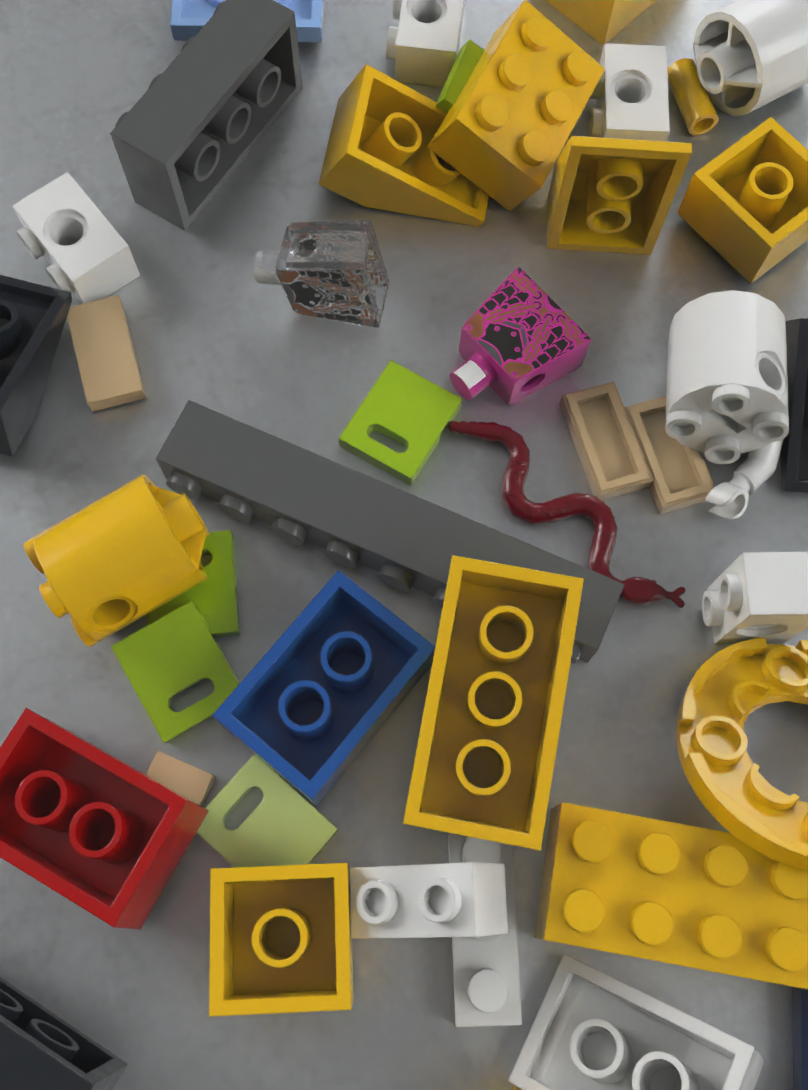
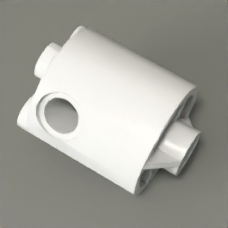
[693,0,808,116]
[665,290,789,464]

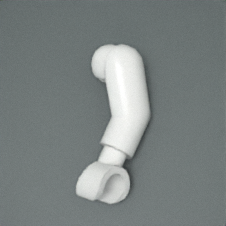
[705,439,784,519]

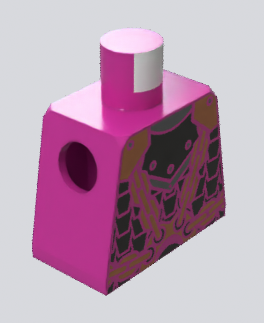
[449,267,591,404]

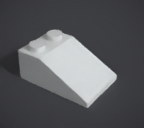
[508,954,764,1090]

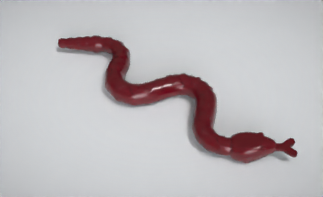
[448,421,686,608]

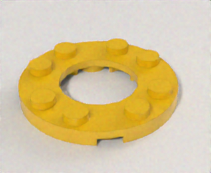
[676,637,808,871]

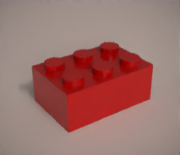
[0,708,209,930]

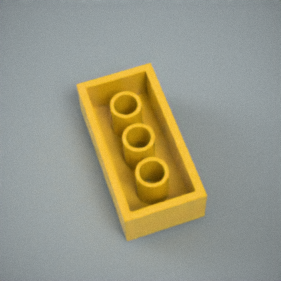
[403,555,584,851]
[534,802,808,990]

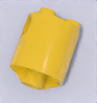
[23,474,210,647]

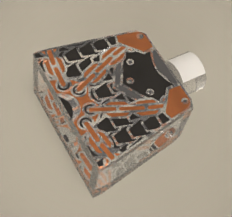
[254,219,390,328]

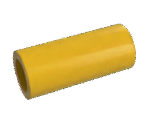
[667,58,719,136]

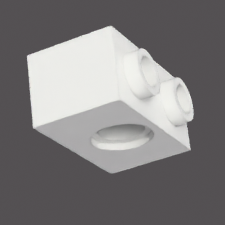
[386,0,465,87]
[588,43,670,141]
[12,171,140,304]
[702,552,808,644]
[350,862,508,939]

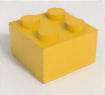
[677,117,808,284]
[209,863,354,1016]

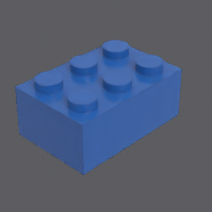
[212,570,435,807]

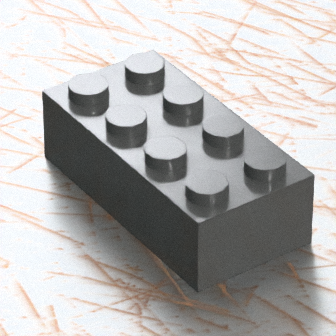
[110,0,303,231]

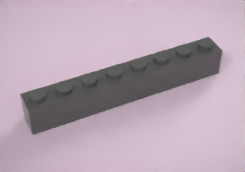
[156,400,624,664]

